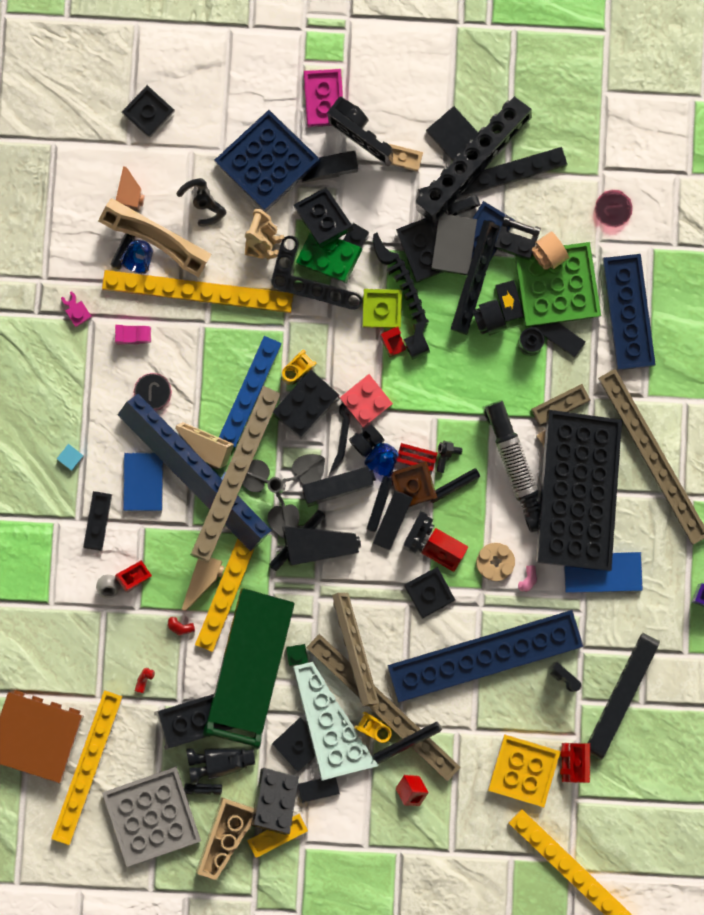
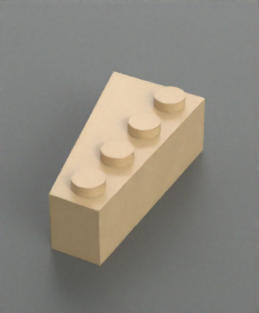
[196,797,254,880]

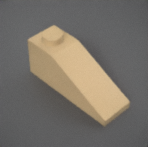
[175,422,234,469]
[182,558,225,611]

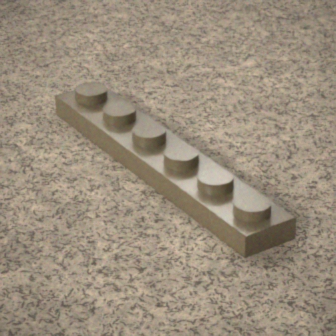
[332,593,379,707]

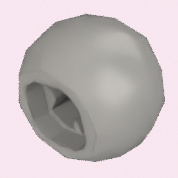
[96,574,120,598]

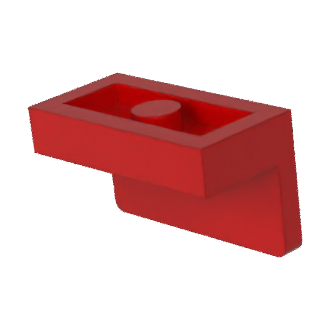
[421,528,468,572]

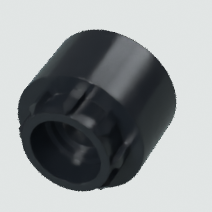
[473,298,507,336]

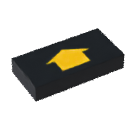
[495,280,524,322]

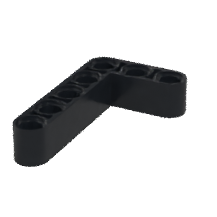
[271,235,363,310]

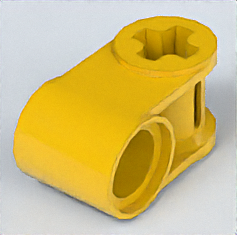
[282,350,317,385]
[354,711,392,743]

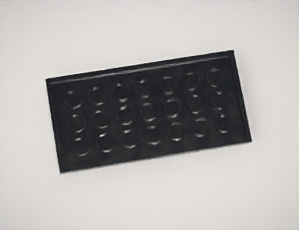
[535,410,622,572]

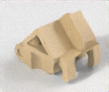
[245,209,285,260]

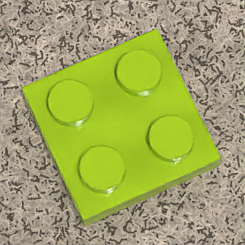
[363,289,402,329]

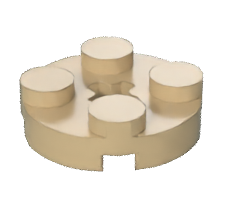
[476,543,515,581]

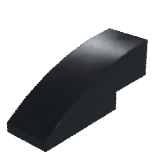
[302,150,358,183]

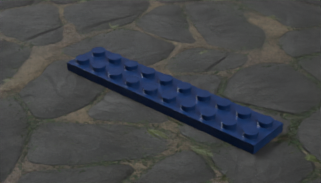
[387,610,584,703]

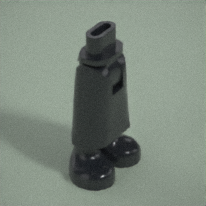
[186,748,256,785]

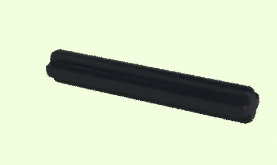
[269,510,326,571]
[373,722,442,764]

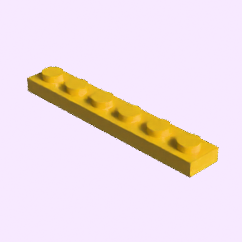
[195,539,255,652]

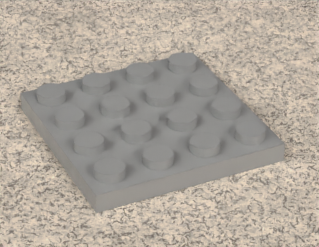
[102,767,201,867]

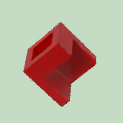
[380,326,406,357]
[396,775,429,806]

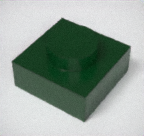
[286,644,308,666]

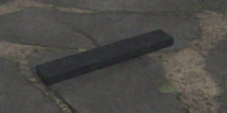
[451,220,500,335]

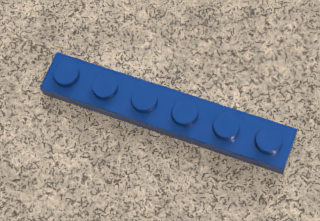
[219,336,282,448]

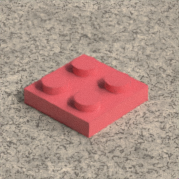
[339,374,393,427]

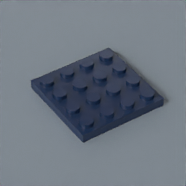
[214,110,321,212]

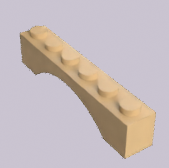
[98,198,212,278]

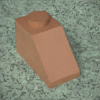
[116,166,145,211]

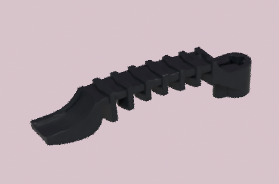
[373,232,430,360]

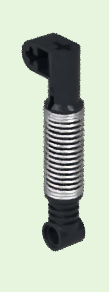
[482,400,540,533]

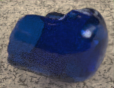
[120,239,153,274]
[364,443,398,477]

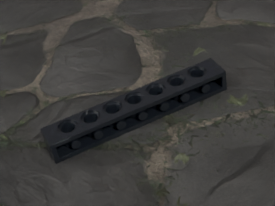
[416,96,532,224]

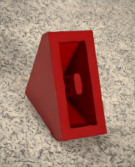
[115,560,152,593]

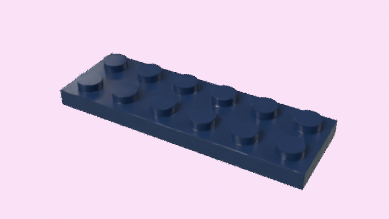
[602,253,656,371]

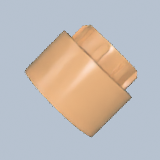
[532,231,570,270]

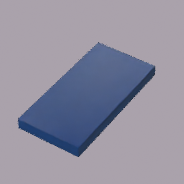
[564,552,643,593]

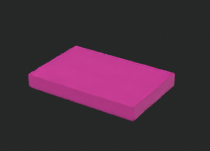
[304,68,343,128]

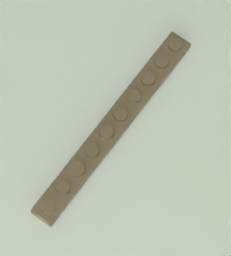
[598,368,704,545]
[190,386,281,563]
[306,634,461,781]

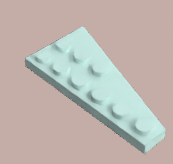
[293,662,378,781]

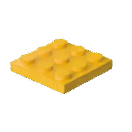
[488,734,561,807]

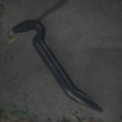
[329,403,350,474]

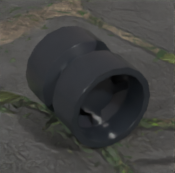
[518,327,545,356]
[349,422,385,458]

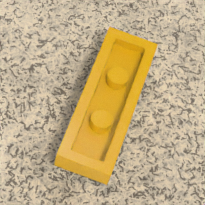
[247,813,308,858]

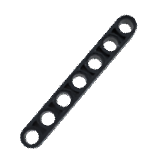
[587,632,660,760]

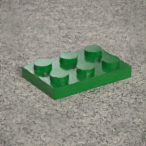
[296,233,363,283]

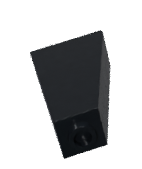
[302,466,376,507]
[282,526,361,566]

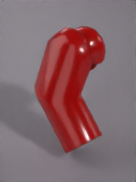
[167,617,196,635]
[134,668,155,694]

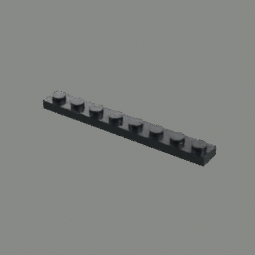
[418,147,567,201]

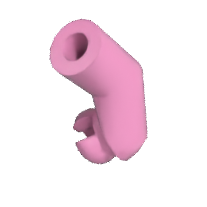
[518,565,537,592]

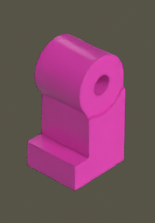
[115,324,151,345]

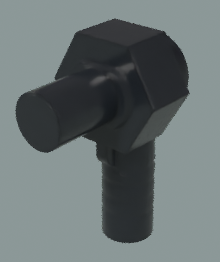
[436,441,463,473]

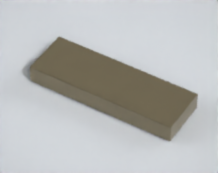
[531,384,591,427]

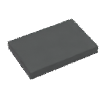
[431,214,477,275]

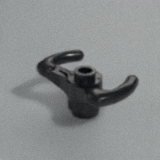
[176,178,226,227]

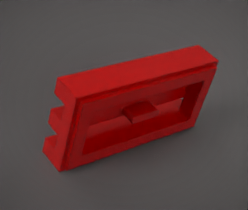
[396,443,438,472]

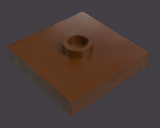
[390,462,437,507]

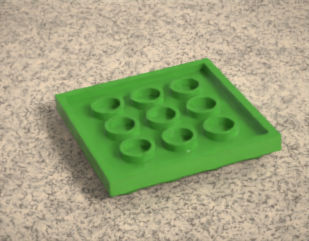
[515,242,601,327]

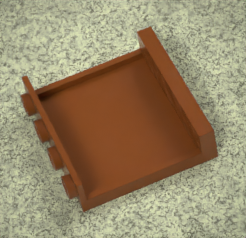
[0,690,84,783]

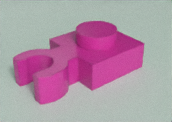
[61,291,92,327]

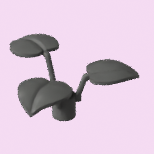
[242,454,325,539]

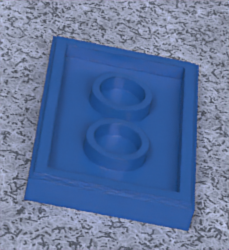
[123,453,163,511]

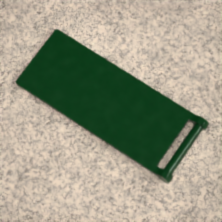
[203,588,295,749]

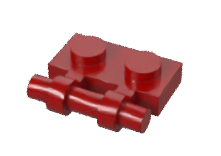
[560,743,590,783]

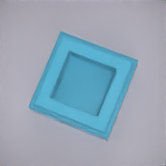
[57,444,84,471]

